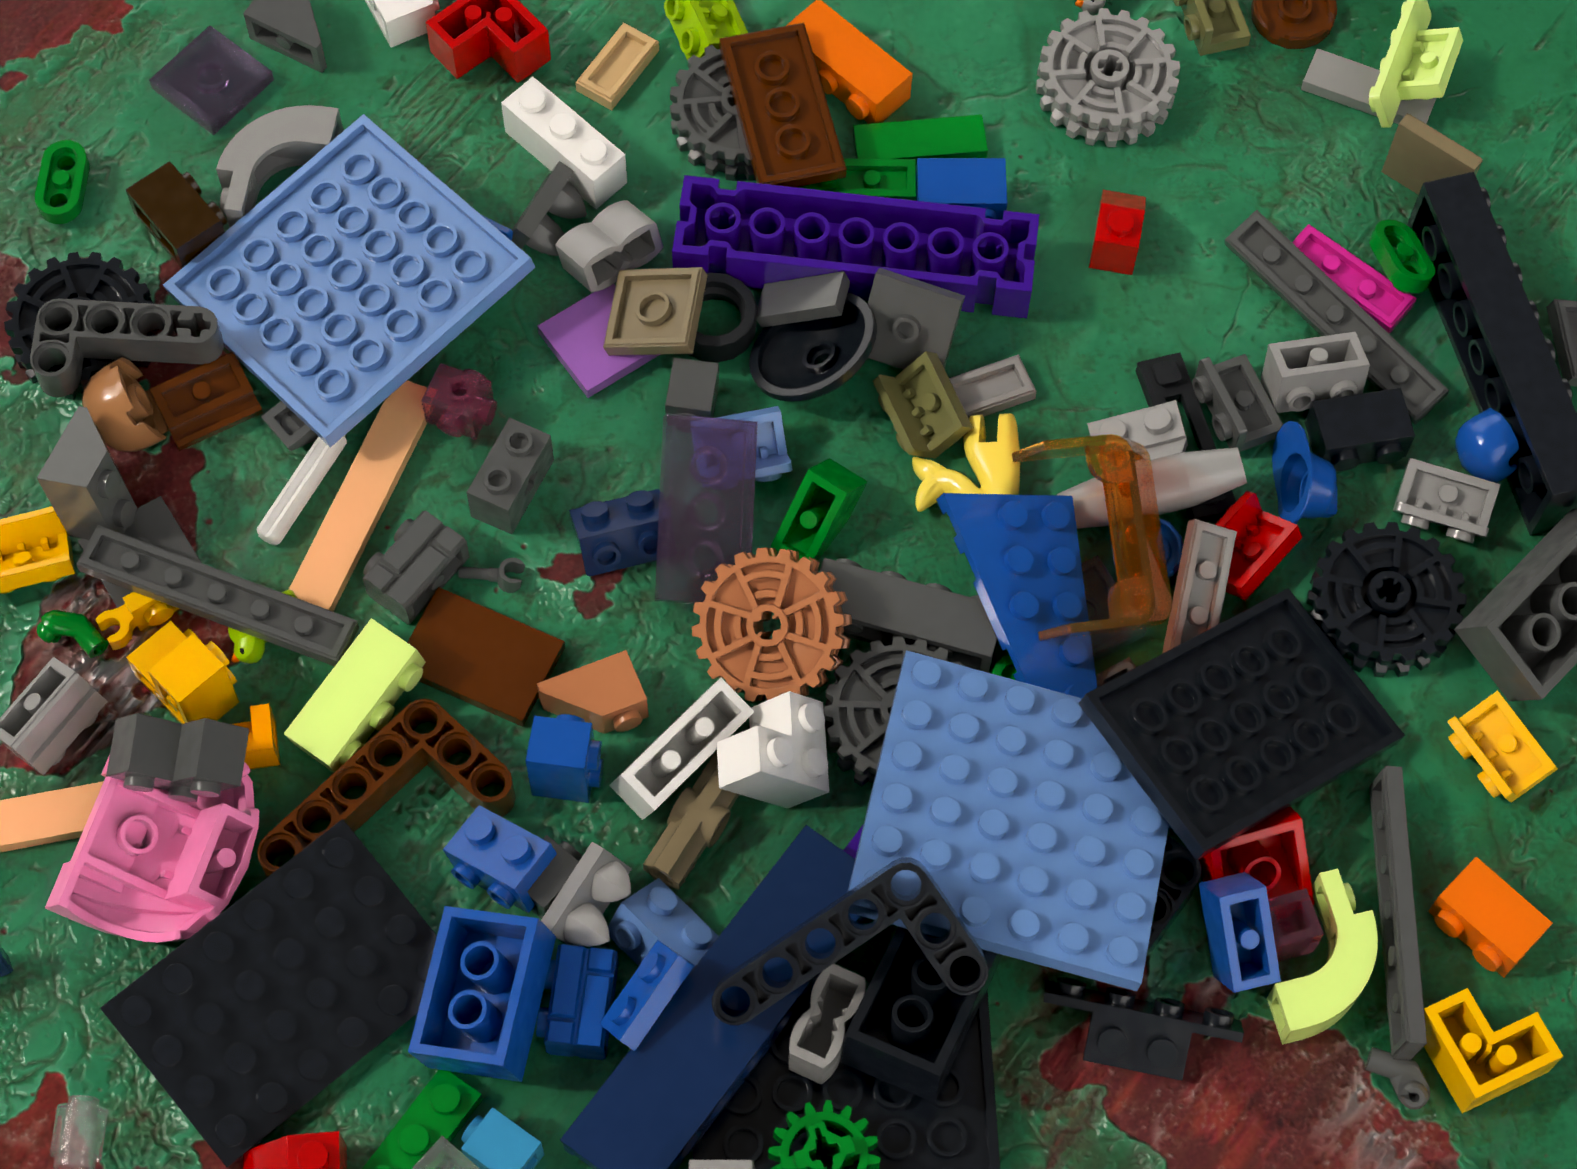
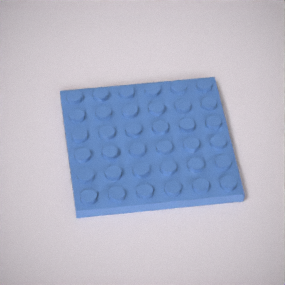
[163,114,535,448]
[848,650,1169,991]

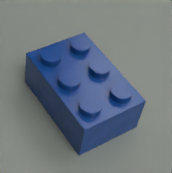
[408,906,556,1082]

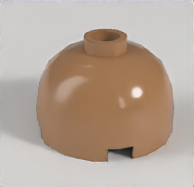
[82,357,168,452]

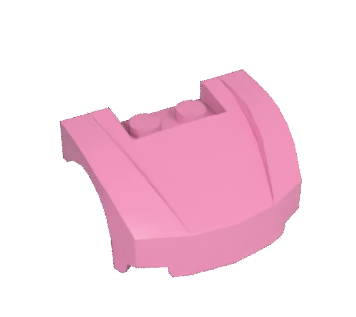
[45,754,260,943]

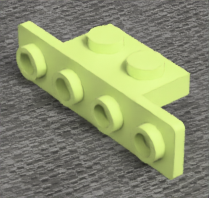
[1369,0,1463,128]

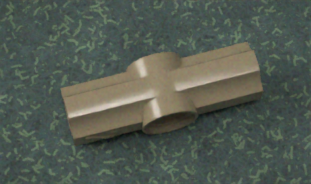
[643,751,740,890]

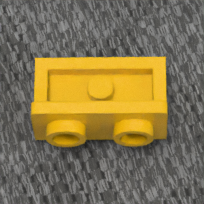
[0,506,75,594]
[1447,690,1558,803]

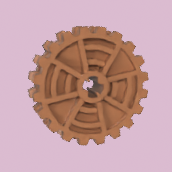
[692,547,852,702]

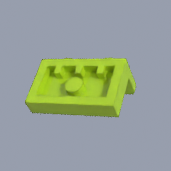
[664,0,748,60]

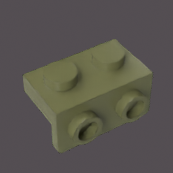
[1173,0,1251,56]
[873,351,973,459]

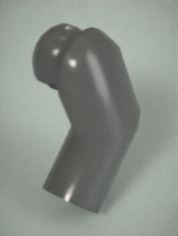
[1365,1047,1430,1110]

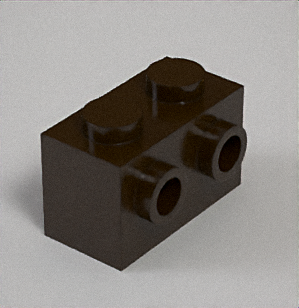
[126,161,227,269]

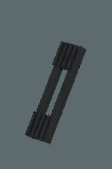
[1136,352,1236,522]

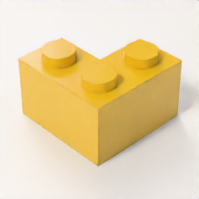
[126,621,240,724]
[1424,988,1564,1114]

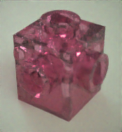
[421,363,497,440]

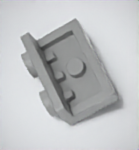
[1393,458,1500,544]

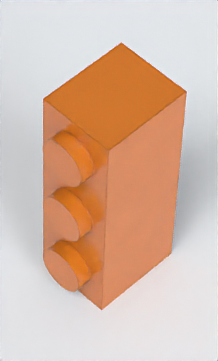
[786,0,913,124]

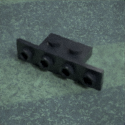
[1043,977,1244,1081]

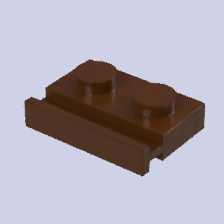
[150,352,263,451]

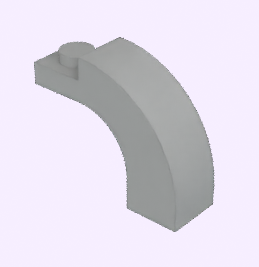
[216,105,344,228]

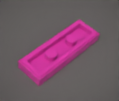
[1292,224,1417,334]

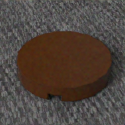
[1251,0,1337,49]

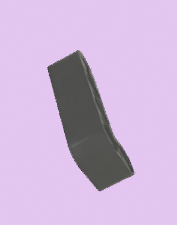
[30,299,224,398]

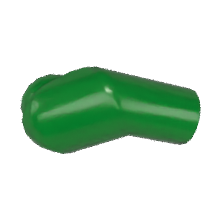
[36,610,109,658]

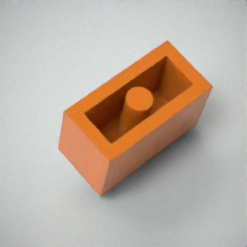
[1428,857,1553,978]

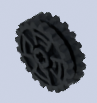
[4,252,159,400]
[1306,522,1467,678]

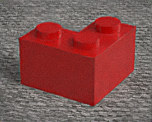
[425,0,551,83]

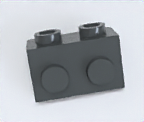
[1192,354,1283,452]

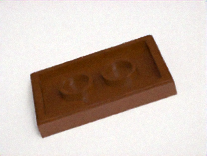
[407,587,565,727]

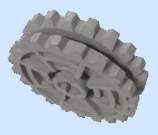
[1036,8,1180,147]

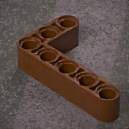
[257,699,516,877]

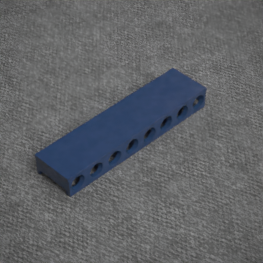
[560,825,868,1169]

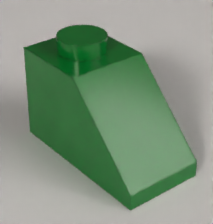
[770,458,868,561]

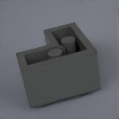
[106,713,249,802]

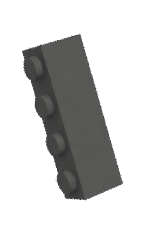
[820,558,998,673]

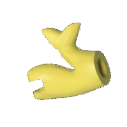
[912,413,1020,512]

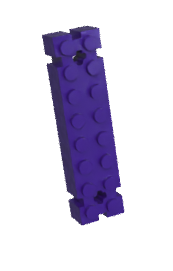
[672,175,1040,319]

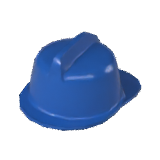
[1272,421,1338,524]

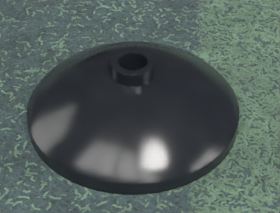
[749,292,877,402]

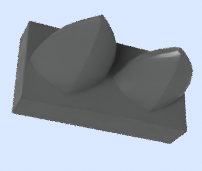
[512,161,587,256]

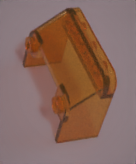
[1012,434,1172,641]

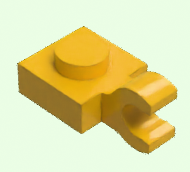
[95,592,179,650]

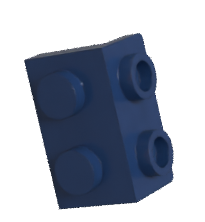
[569,489,676,576]

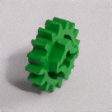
[768,1100,880,1169]

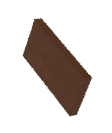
[719,23,847,187]

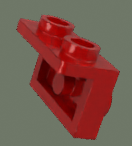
[1215,490,1302,600]

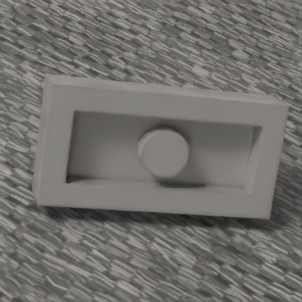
[541,842,632,947]

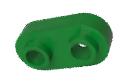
[35,140,90,224]
[1369,219,1435,294]

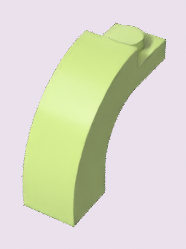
[1267,869,1378,1045]

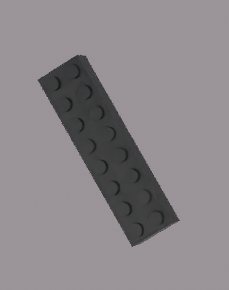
[1407,172,1577,536]

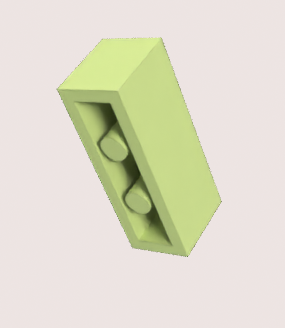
[284,618,426,773]

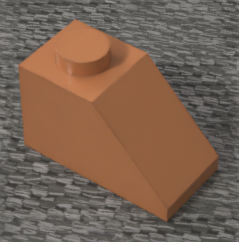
[537,650,649,734]

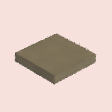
[1381,113,1483,195]
[603,267,708,356]

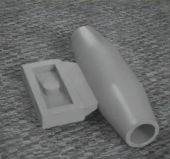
[1057,400,1247,529]

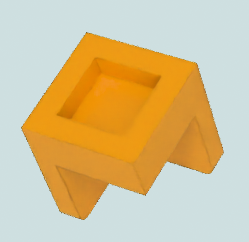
[232,703,280,769]

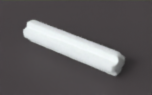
[257,435,347,546]

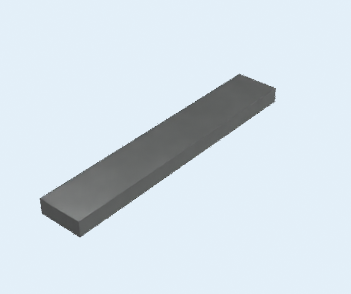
[1225,210,1449,425]
[76,525,359,667]
[1369,766,1427,1061]

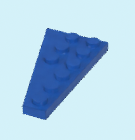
[936,493,1097,698]

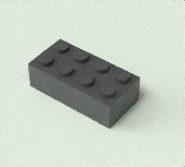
[1454,508,1577,701]

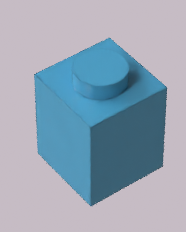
[461,1107,545,1169]

